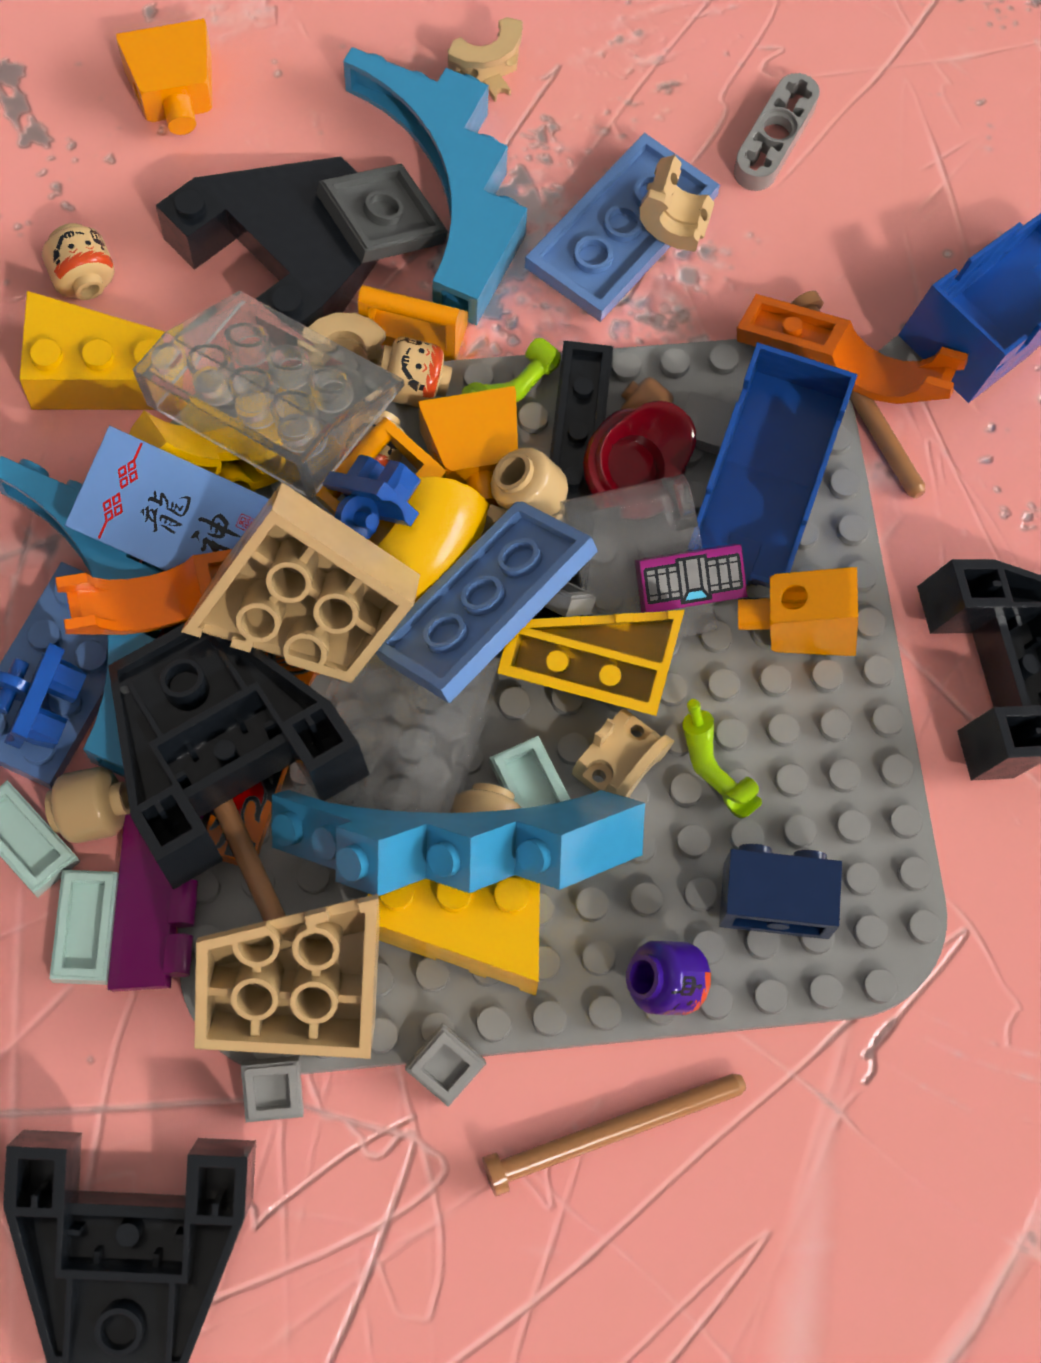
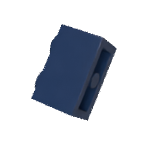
[719,844,842,939]

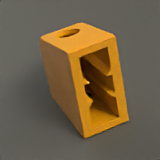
[116,18,212,135]
[418,386,518,509]
[738,567,858,656]

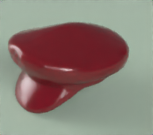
[583,401,696,520]

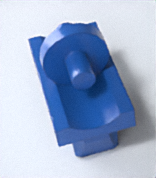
[322,455,421,539]
[0,643,87,749]

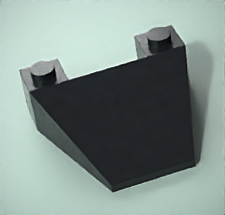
[156,156,378,365]
[917,559,1041,781]
[108,623,370,890]
[3,1130,256,1363]

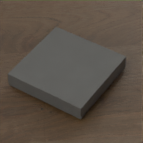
[316,163,448,263]

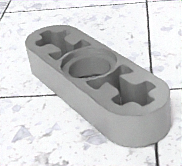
[734,73,820,191]

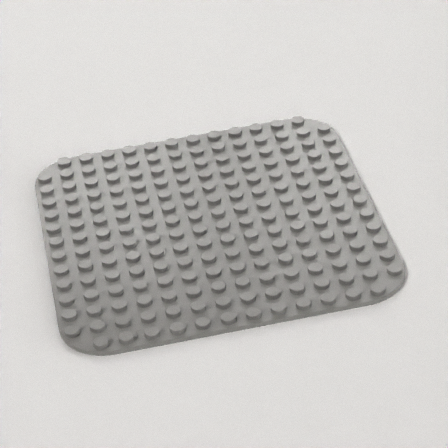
[164,339,947,1075]

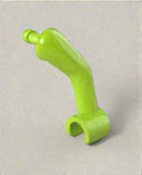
[461,338,561,402]
[682,699,762,818]

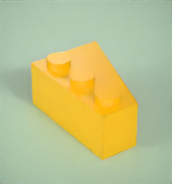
[20,291,185,410]
[497,610,685,716]
[368,875,540,996]

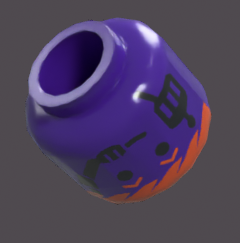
[626,941,711,1015]

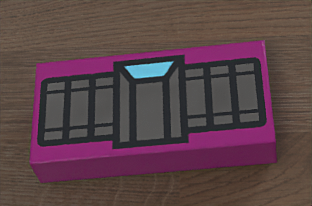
[634,543,748,613]

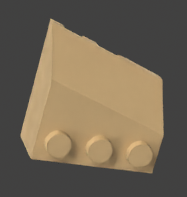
[181,482,420,683]
[194,894,380,1059]

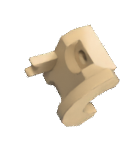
[448,17,523,102]
[639,155,715,252]
[297,313,386,380]
[572,708,675,798]

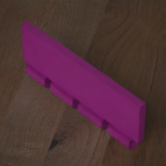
[107,814,204,992]

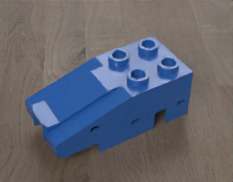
[898,213,1041,403]
[686,342,858,588]

